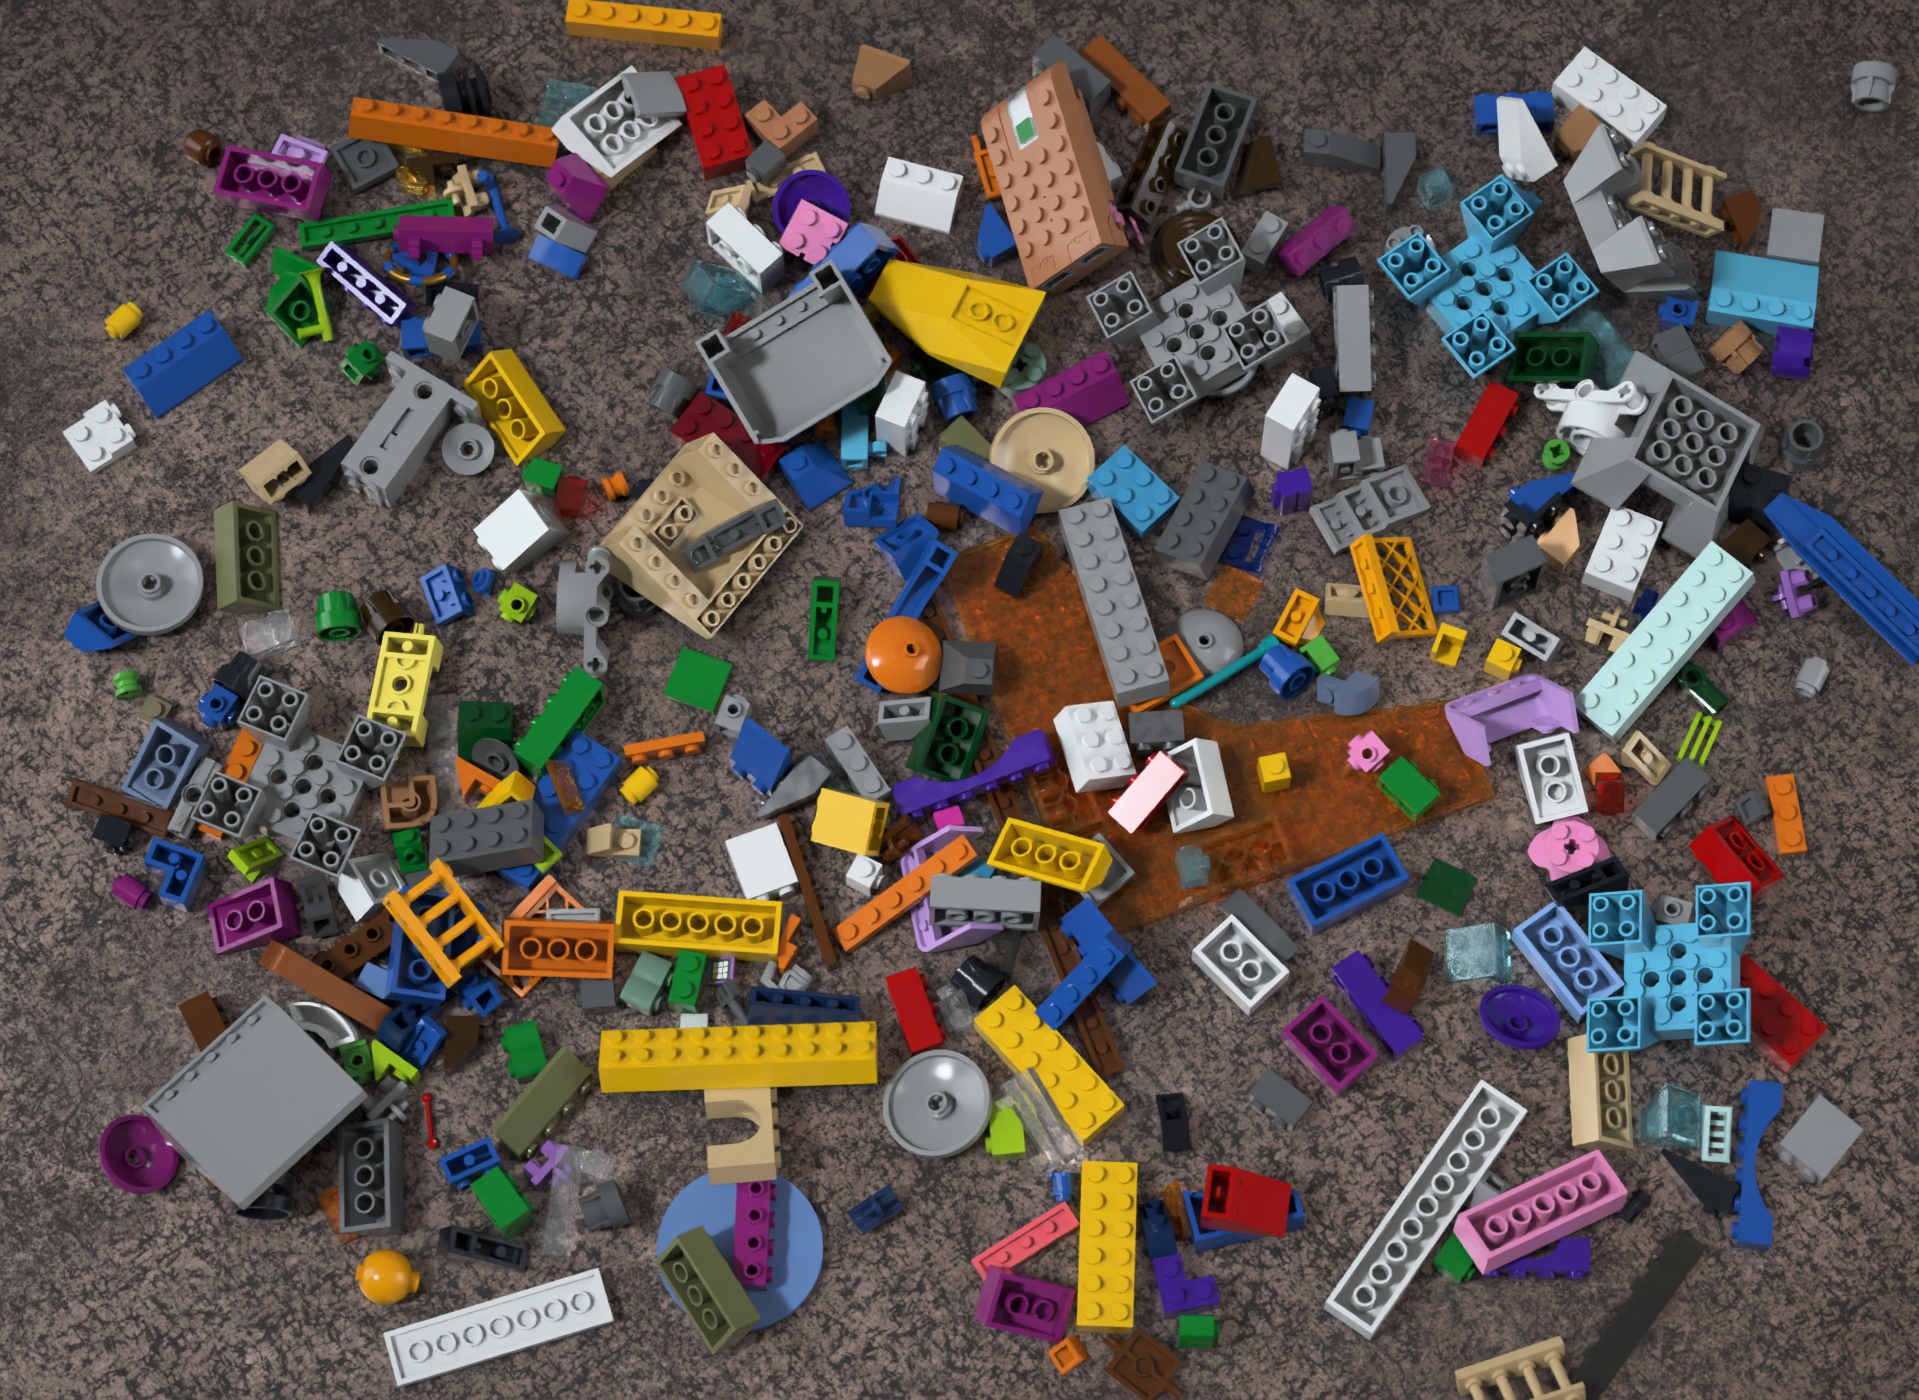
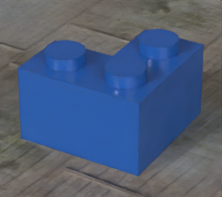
[144,837,209,913]

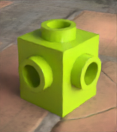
[497,581,538,624]

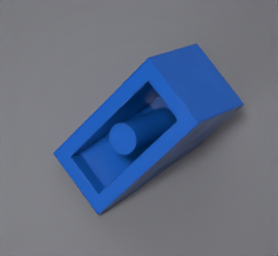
[976,203,1018,268]

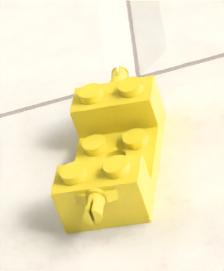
[367,623,444,762]

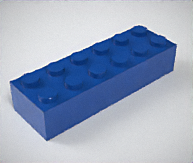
[491,730,623,895]

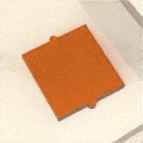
[1204,564,1264,624]

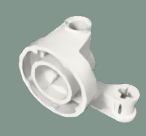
[1534,379,1649,456]

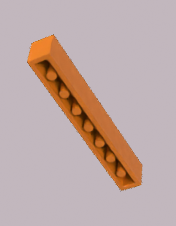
[348,97,559,168]

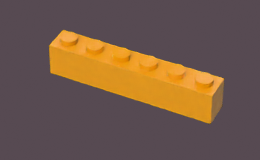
[565,0,723,50]

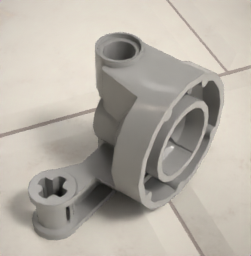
[556,545,616,676]

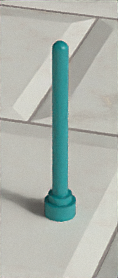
[1170,634,1280,709]

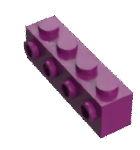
[733,1180,777,1291]

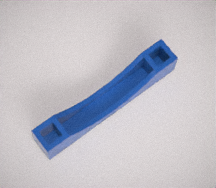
[851,539,958,693]
[1730,1080,1783,1251]

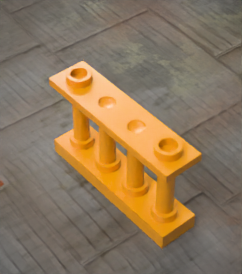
[381,858,505,989]

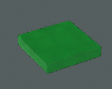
[663,647,733,715]

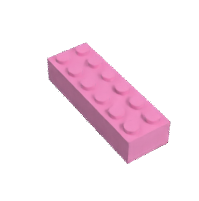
[1453,1149,1628,1275]

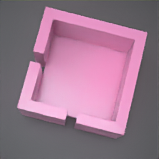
[778,198,848,265]

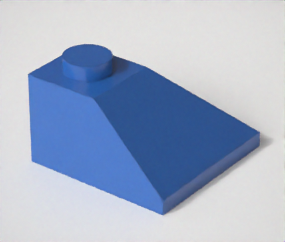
[779,442,853,512]
[873,513,939,581]
[63,601,140,652]

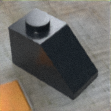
[994,532,1043,599]
[1155,1092,1191,1152]

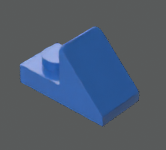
[399,1015,447,1073]

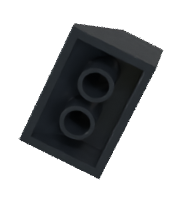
[1727,462,1793,535]

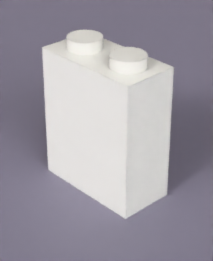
[725,823,799,901]

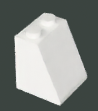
[473,489,571,573]

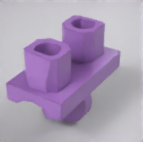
[1771,568,1819,618]
[523,1139,572,1192]

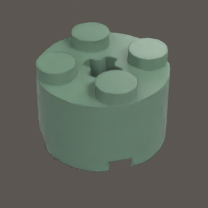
[996,341,1046,400]

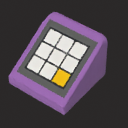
[706,956,736,987]

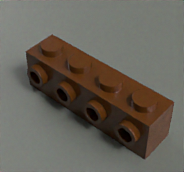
[312,907,394,983]

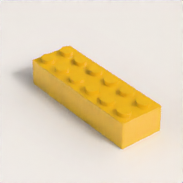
[614,890,783,963]
[973,985,1125,1148]
[1076,1161,1138,1334]

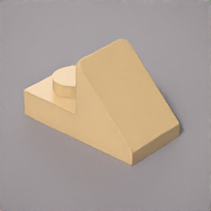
[705,184,752,217]
[1621,730,1672,786]
[586,823,642,858]

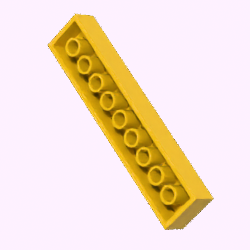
[598,1021,878,1093]

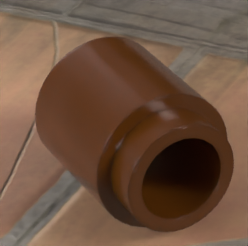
[926,500,966,530]

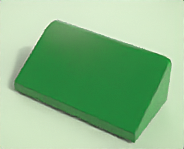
[271,246,325,284]

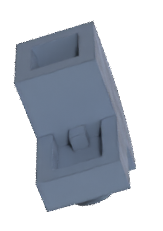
[1316,670,1380,716]

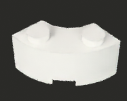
[288,1002,363,1049]

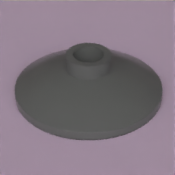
[472,738,520,781]

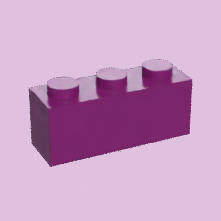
[1273,206,1358,276]

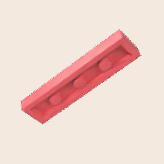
[971,1201,1080,1281]

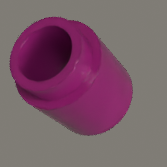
[111,873,154,911]

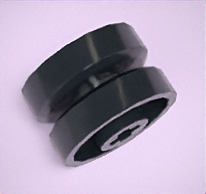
[231,1172,295,1220]

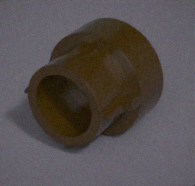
[360,590,415,646]

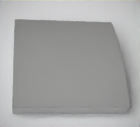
[621,71,687,118]

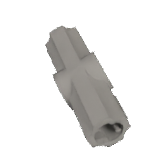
[167,757,223,839]

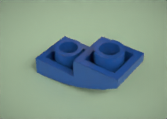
[527,234,588,280]

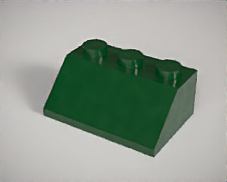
[1508,332,1600,383]
[905,691,990,782]

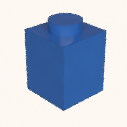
[1342,396,1375,440]

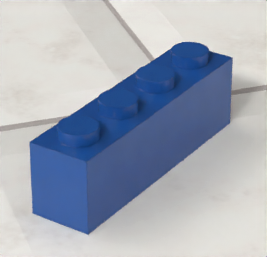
[1035,929,1133,1031]

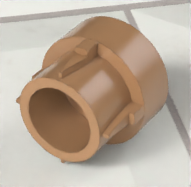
[1708,319,1764,374]

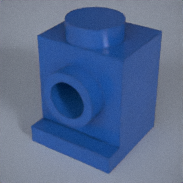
[1657,296,1699,332]

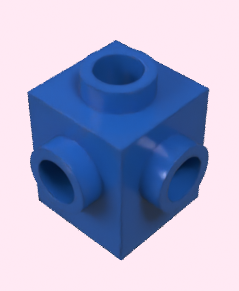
[198,683,242,731]
[456,971,504,1018]

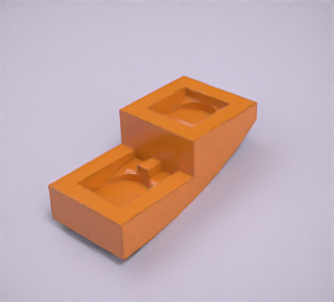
[778,914,802,976]

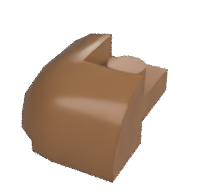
[380,775,437,832]

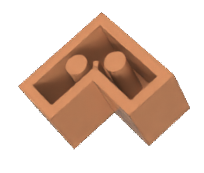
[745,99,819,158]

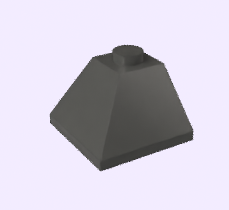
[939,640,997,695]

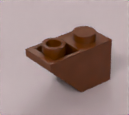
[1719,189,1763,254]

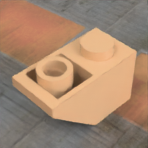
[1537,507,1580,573]

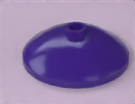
[773,169,851,234]
[1479,985,1561,1050]

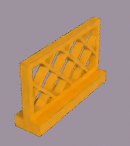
[1349,534,1438,643]

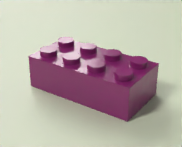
[212,145,332,222]

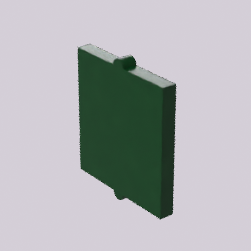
[1415,858,1478,918]

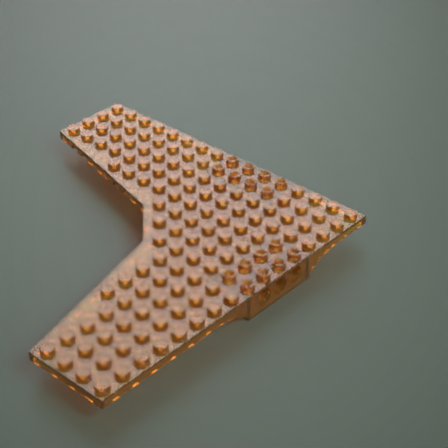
[944,524,1495,935]

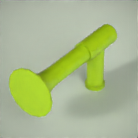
[297,267,335,341]

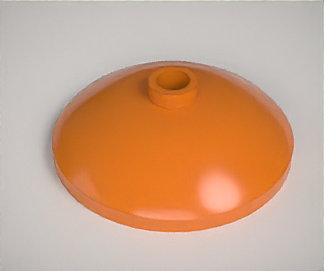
[865,616,942,695]

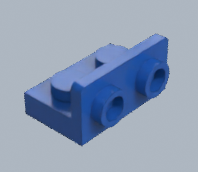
[420,564,475,626]

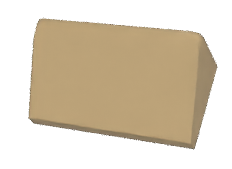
[1324,583,1370,618]

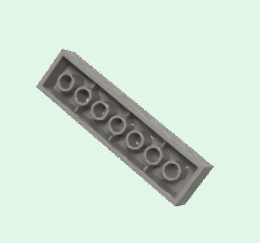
[1058,497,1170,708]

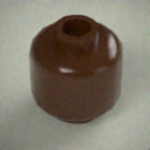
[183,129,222,167]

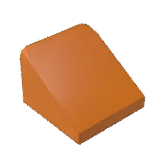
[1582,752,1621,793]
[1047,1335,1090,1376]

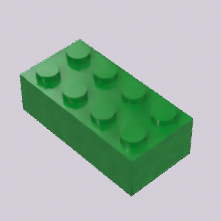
[514,667,607,781]

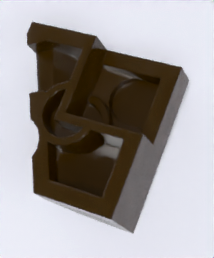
[1232,135,1282,200]

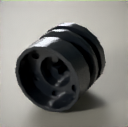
[437,64,492,117]

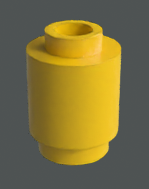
[105,301,144,340]
[619,766,659,806]

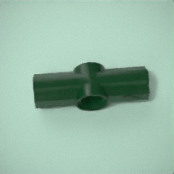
[1673,660,1730,717]

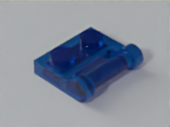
[1217,515,1280,577]

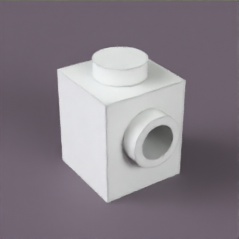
[846,854,885,897]

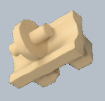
[443,165,489,217]
[1585,608,1630,653]

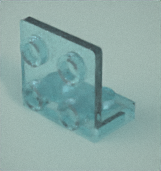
[1446,922,1511,984]

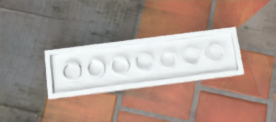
[383,1268,614,1388]

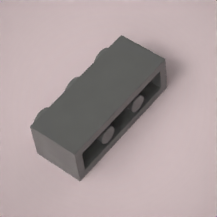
[1630,756,1711,842]

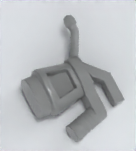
[760,960,813,1005]

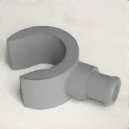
[1176,188,1211,214]

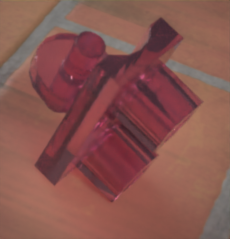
[1422,437,1456,488]

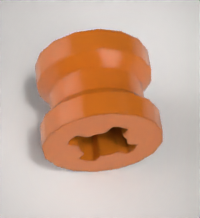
[601,471,630,503]

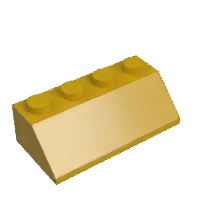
[462,349,566,466]
[986,817,1113,893]

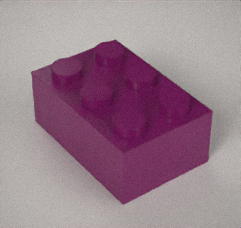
[1280,995,1379,1099]

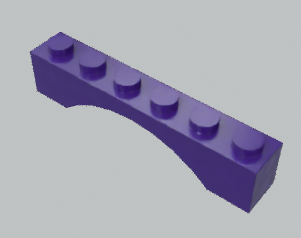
[891,729,1057,822]

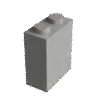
[1776,1095,1864,1185]

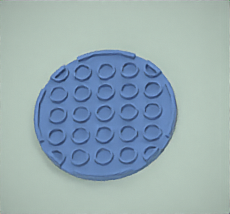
[656,1173,823,1331]

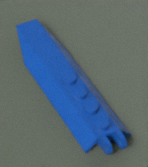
[1763,492,1919,666]

